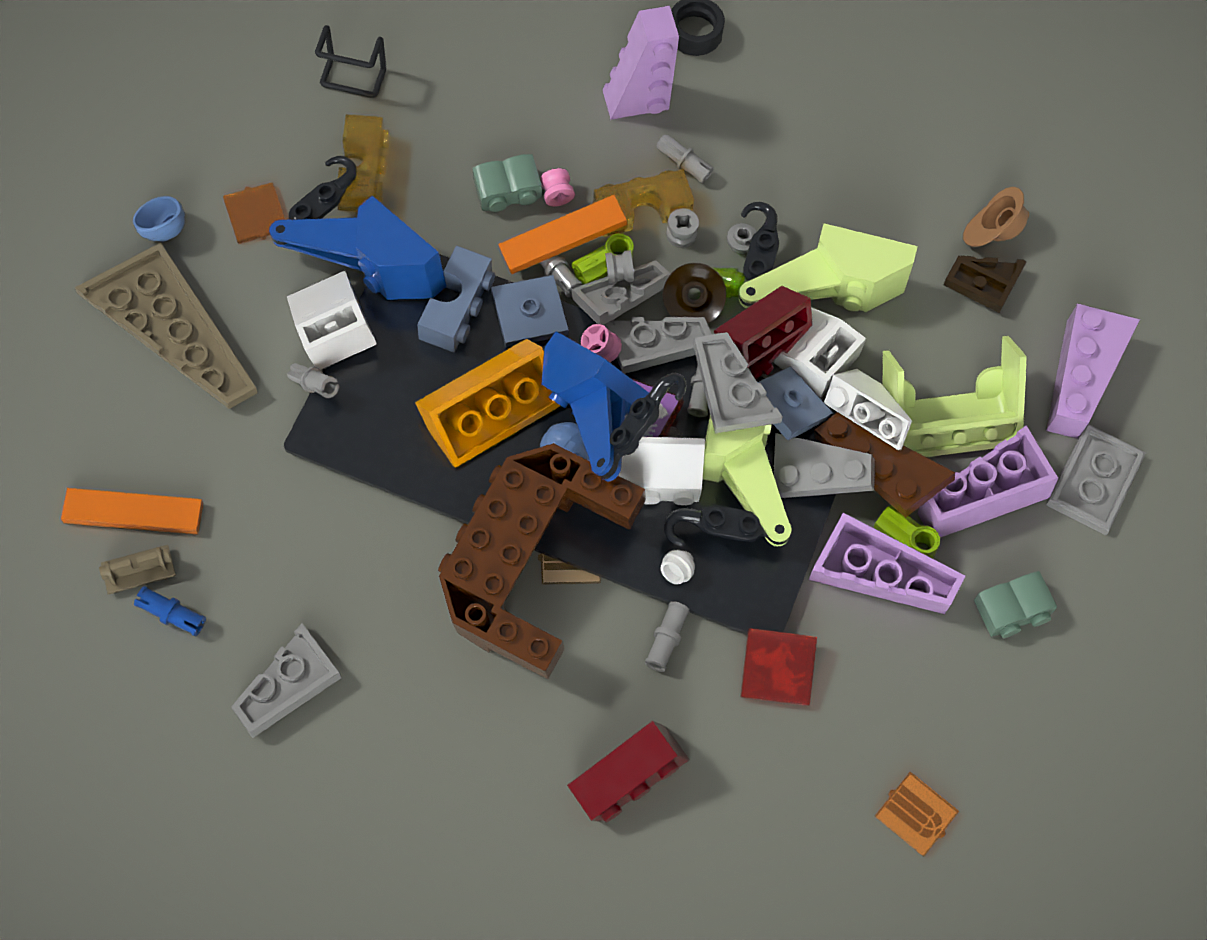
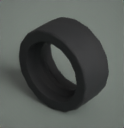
[671,0,725,56]

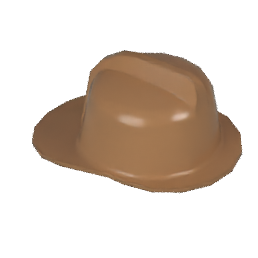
[963,187,1030,247]

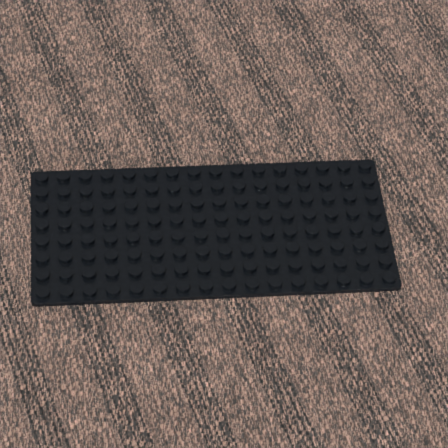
[284,254,838,636]

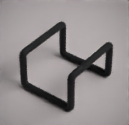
[315,25,386,98]

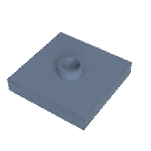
[491,275,569,348]
[757,367,833,440]

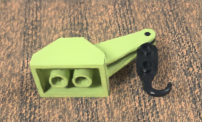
[739,202,918,312]
[664,415,792,546]

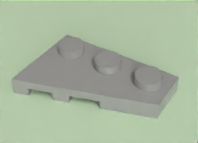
[604,317,712,374]

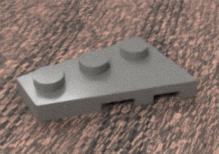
[572,260,671,325]
[693,332,783,434]
[774,433,875,498]
[231,623,341,738]

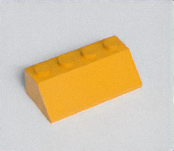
[415,339,560,468]

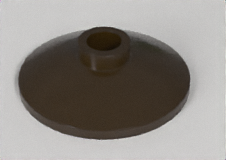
[663,263,726,324]

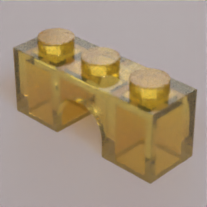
[337,114,390,212]
[593,169,694,237]

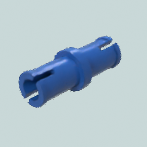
[134,586,206,637]

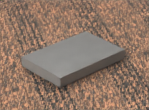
[1046,424,1146,535]

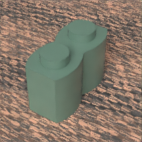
[472,154,542,212]
[974,571,1057,638]

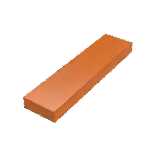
[498,195,627,275]
[61,488,204,534]

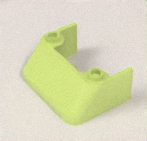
[882,336,1027,457]

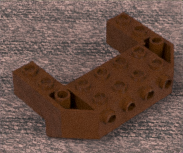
[438,443,646,679]

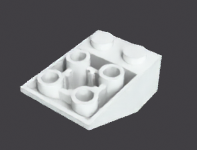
[287,271,377,370]
[773,307,866,399]

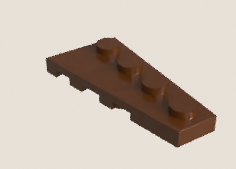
[814,412,955,518]

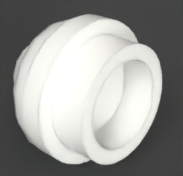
[661,550,695,584]

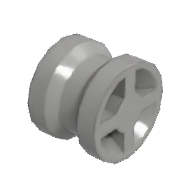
[666,208,699,248]
[605,250,634,285]

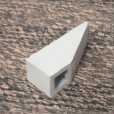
[824,369,912,450]

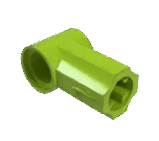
[572,233,634,285]
[874,505,940,559]

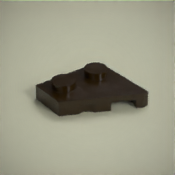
[943,255,1027,313]

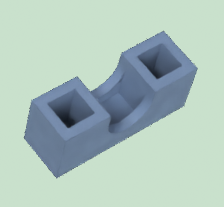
[417,246,495,353]

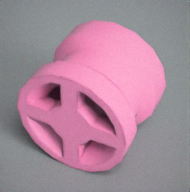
[540,168,575,207]
[581,324,622,362]

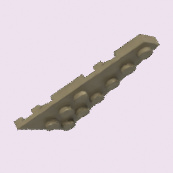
[75,242,258,409]

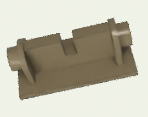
[99,544,176,595]

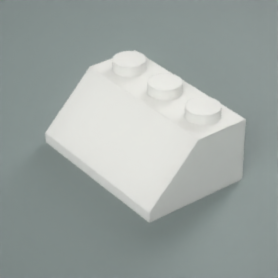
[618,437,705,505]

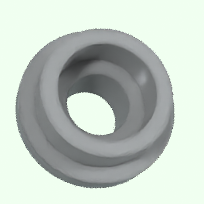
[727,223,757,254]

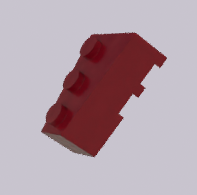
[714,286,813,380]
[567,721,690,823]

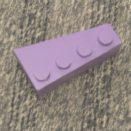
[603,6,679,120]
[1046,304,1140,439]
[918,425,1058,538]
[809,513,965,614]

